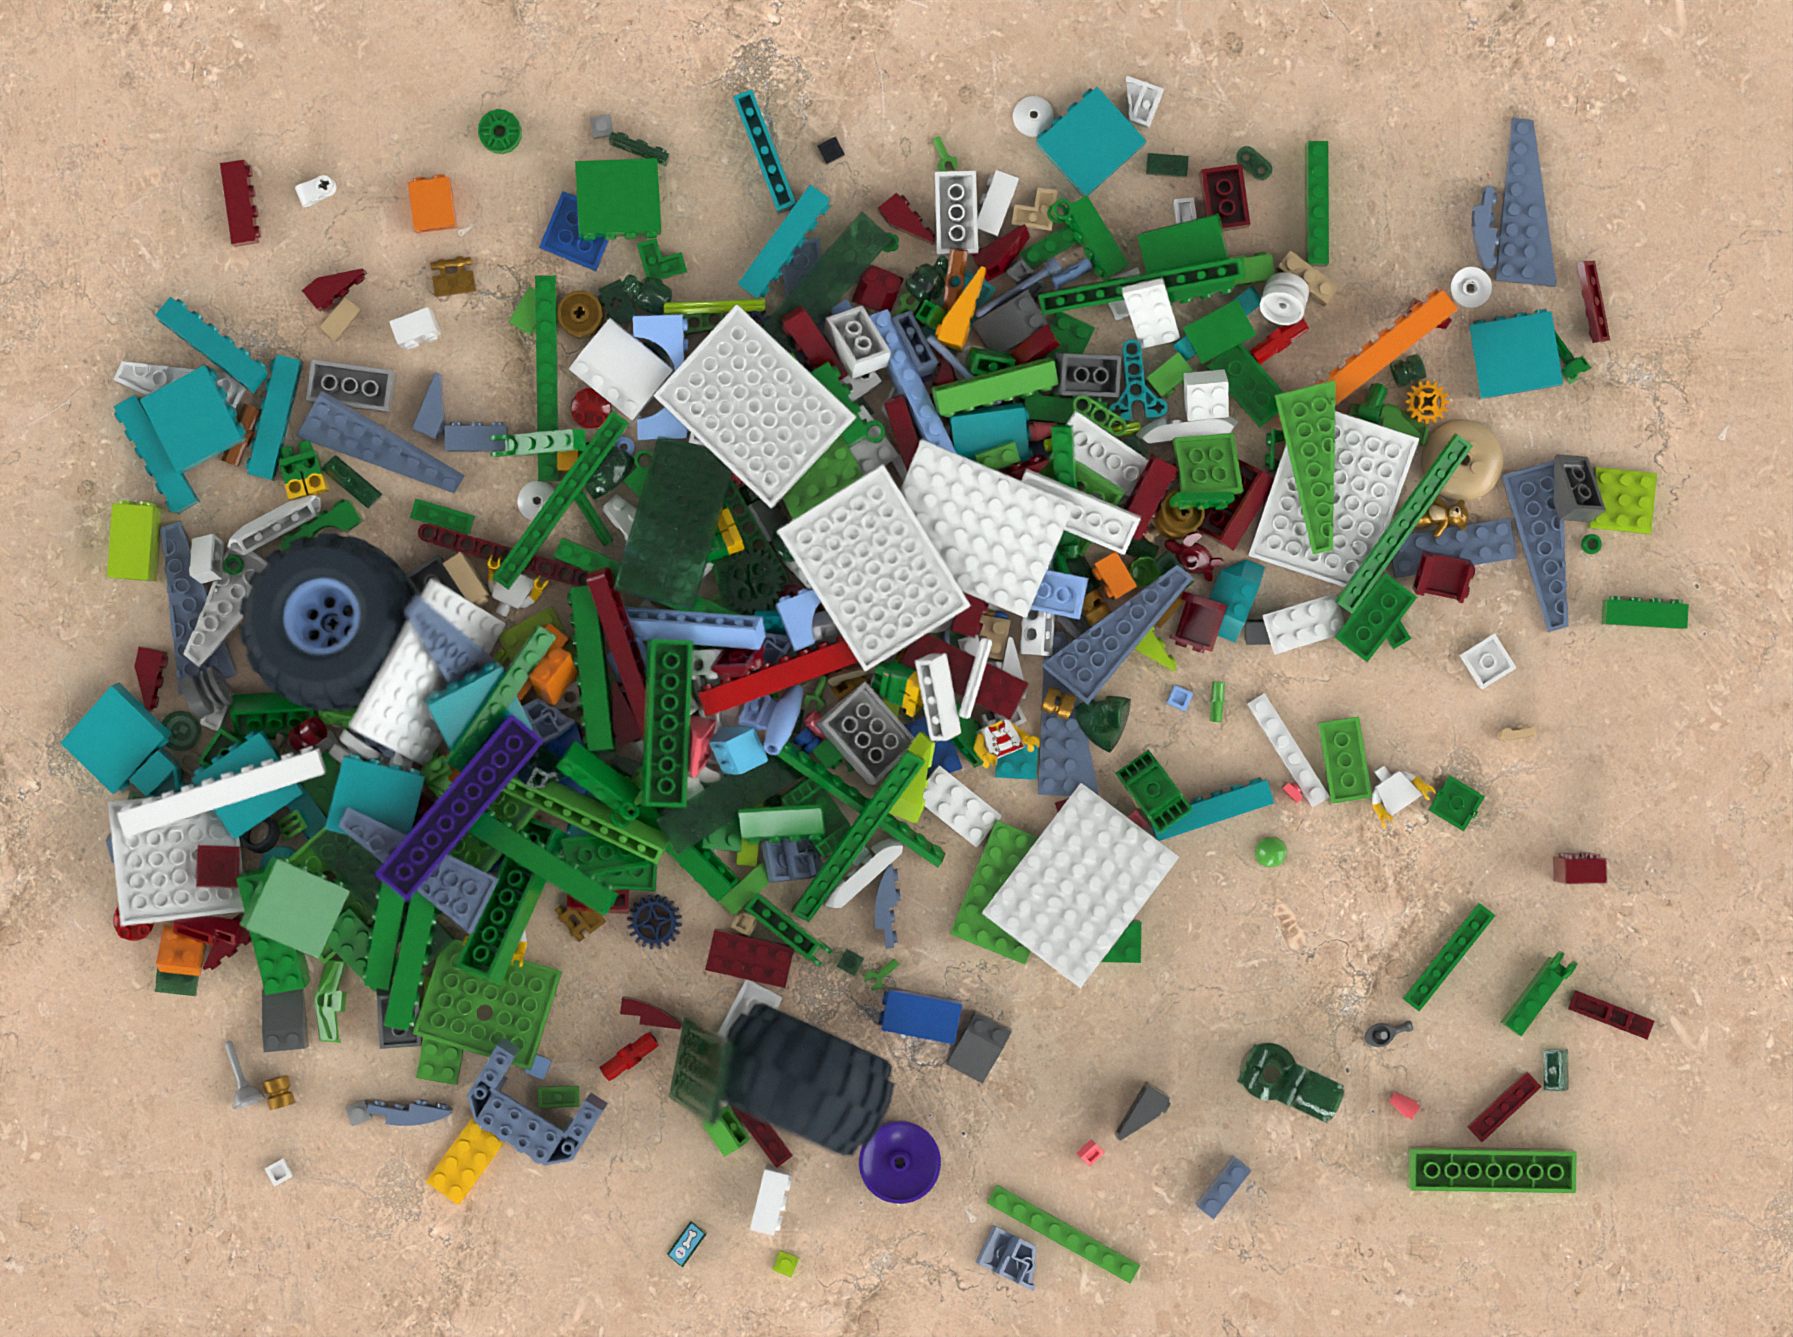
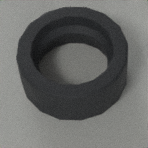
[239,817,280,854]

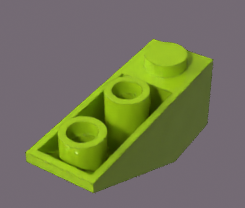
[1134,626,1177,672]

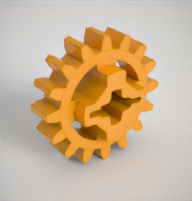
[1404,380,1450,425]

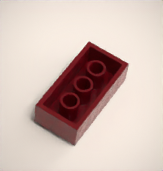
[705,928,794,988]

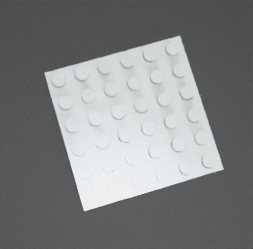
[108,796,245,926]

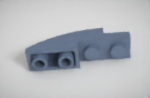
[1471,186,1500,271]
[875,864,901,949]
[367,1099,453,1126]

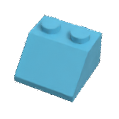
[709,727,768,775]

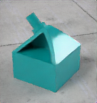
[129,750,196,797]

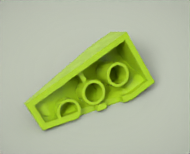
[889,732,935,823]

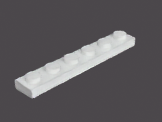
[1247,693,1330,808]

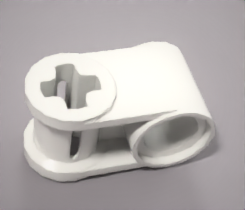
[295,175,337,207]

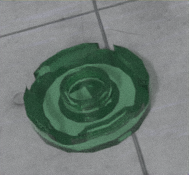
[162,711,202,751]

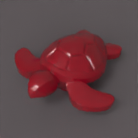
[1164,531,1223,582]

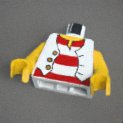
[974,711,1040,768]

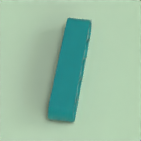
[1173,286,1261,361]

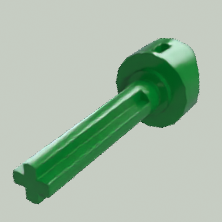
[1555,331,1592,384]
[556,482,614,547]

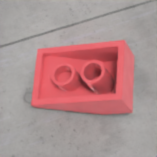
[688,715,716,778]

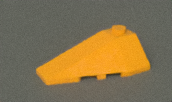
[935,266,986,353]

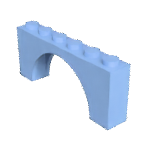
[633,314,691,440]
[776,588,821,652]

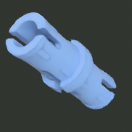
[1051,258,1093,289]

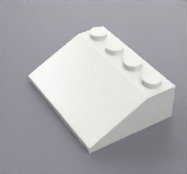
[569,318,674,421]

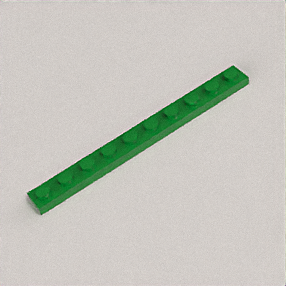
[535,275,559,481]
[492,411,630,590]
[1335,433,1473,614]
[777,740,946,868]
[791,749,925,922]

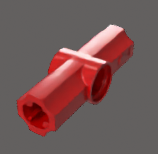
[1249,318,1309,365]
[599,1031,659,1081]

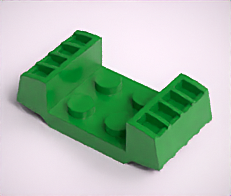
[1115,749,1193,835]
[780,777,851,859]

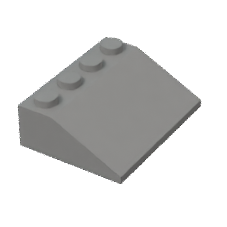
[815,682,915,784]

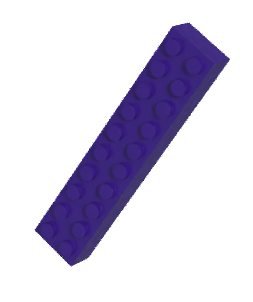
[375,714,543,901]

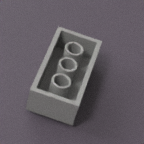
[306,359,396,413]

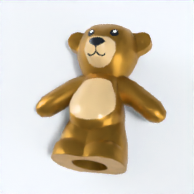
[1415,496,1468,538]

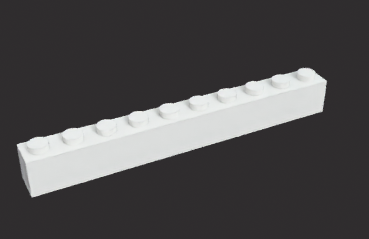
[117,746,327,837]

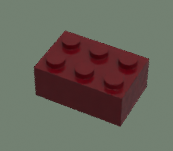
[1199,164,1251,231]
[1553,852,1607,884]

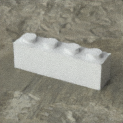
[915,654,961,741]

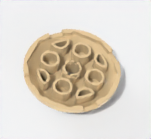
[1421,420,1503,501]

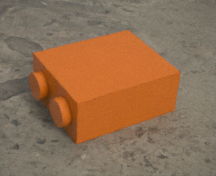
[408,174,457,233]
[529,644,578,706]

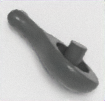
[1364,1020,1413,1047]

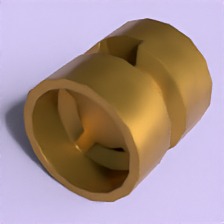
[1082,588,1112,626]
[1040,686,1077,720]
[262,1075,296,1110]

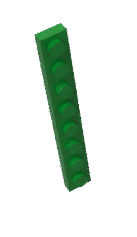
[445,625,556,772]

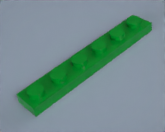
[1051,425,1081,545]
[1402,902,1496,1012]

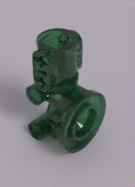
[1237,1043,1345,1123]

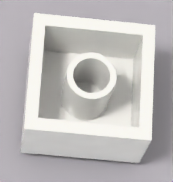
[389,307,441,350]
[1184,369,1229,421]

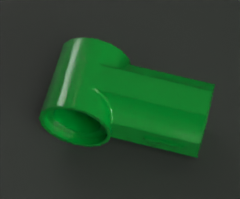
[1357,383,1388,425]

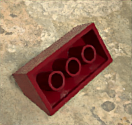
[1196,459,1274,551]

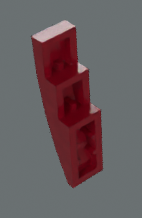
[1568,990,1655,1040]

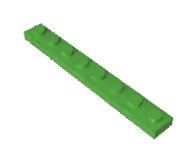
[987,1185,1140,1283]

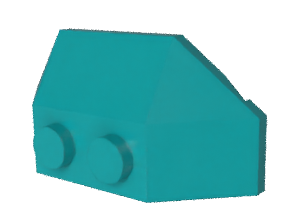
[1209,559,1265,643]

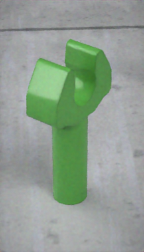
[933,136,958,172]
[891,292,919,317]
[804,674,828,711]
[864,958,899,990]

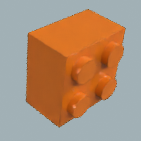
[1092,551,1137,600]
[156,925,207,976]

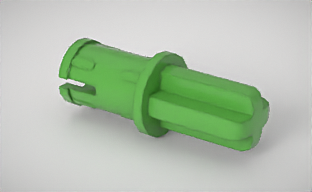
[1209,681,1226,722]

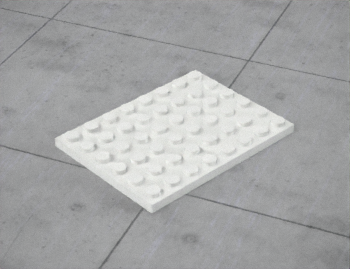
[653,304,856,508]
[1248,411,1419,587]
[900,439,1075,618]
[777,465,970,671]
[349,579,506,766]
[982,783,1179,988]

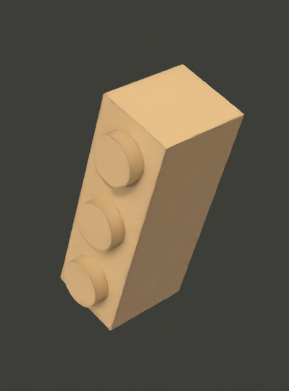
[1276,250,1339,306]

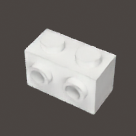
[840,371,882,402]
[189,534,224,584]

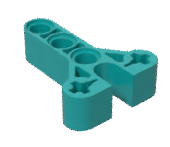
[1108,339,1168,422]

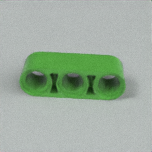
[683,312,724,336]
[1072,395,1127,437]
[719,862,769,916]

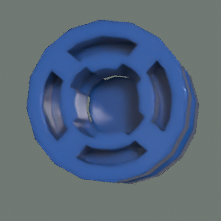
[793,727,821,755]

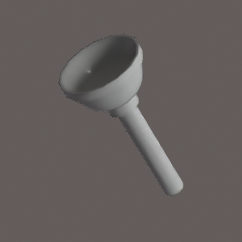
[224,1041,265,1109]

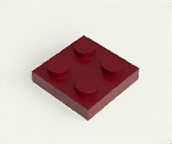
[196,845,240,889]

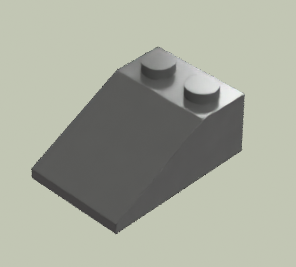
[971,290,1048,352]
[1554,454,1606,522]
[376,982,421,1049]
[262,988,309,1053]
[947,1010,1012,1084]
[1114,1081,1171,1141]

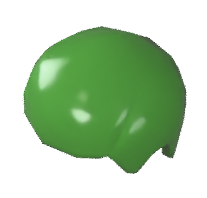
[1128,556,1161,587]
[1255,836,1287,868]

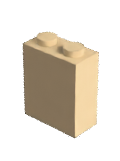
[443,552,491,607]

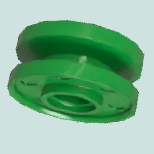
[478,109,522,154]

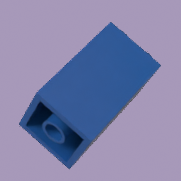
[878,987,962,1045]

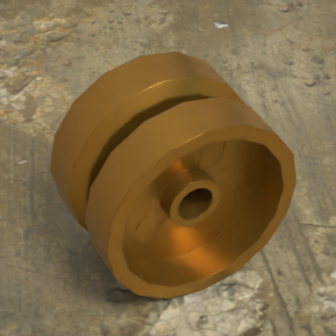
[557,290,604,338]
[1153,489,1205,540]

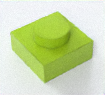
[773,1250,799,1278]

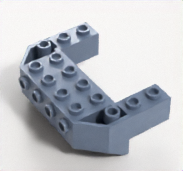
[467,1038,608,1166]

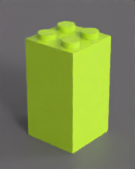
[107,500,162,582]

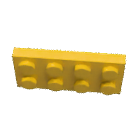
[426,1117,505,1206]

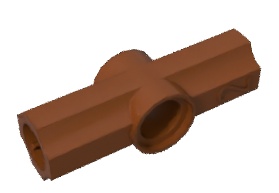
[942,248,968,312]
[221,403,261,467]

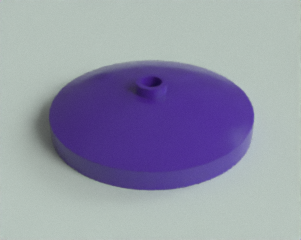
[859,1121,941,1204]

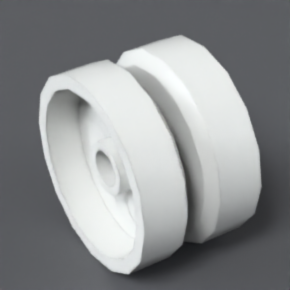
[1260,273,1310,325]
[329,728,382,763]

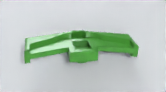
[1347,403,1429,446]
[421,748,453,798]
[314,959,347,1043]

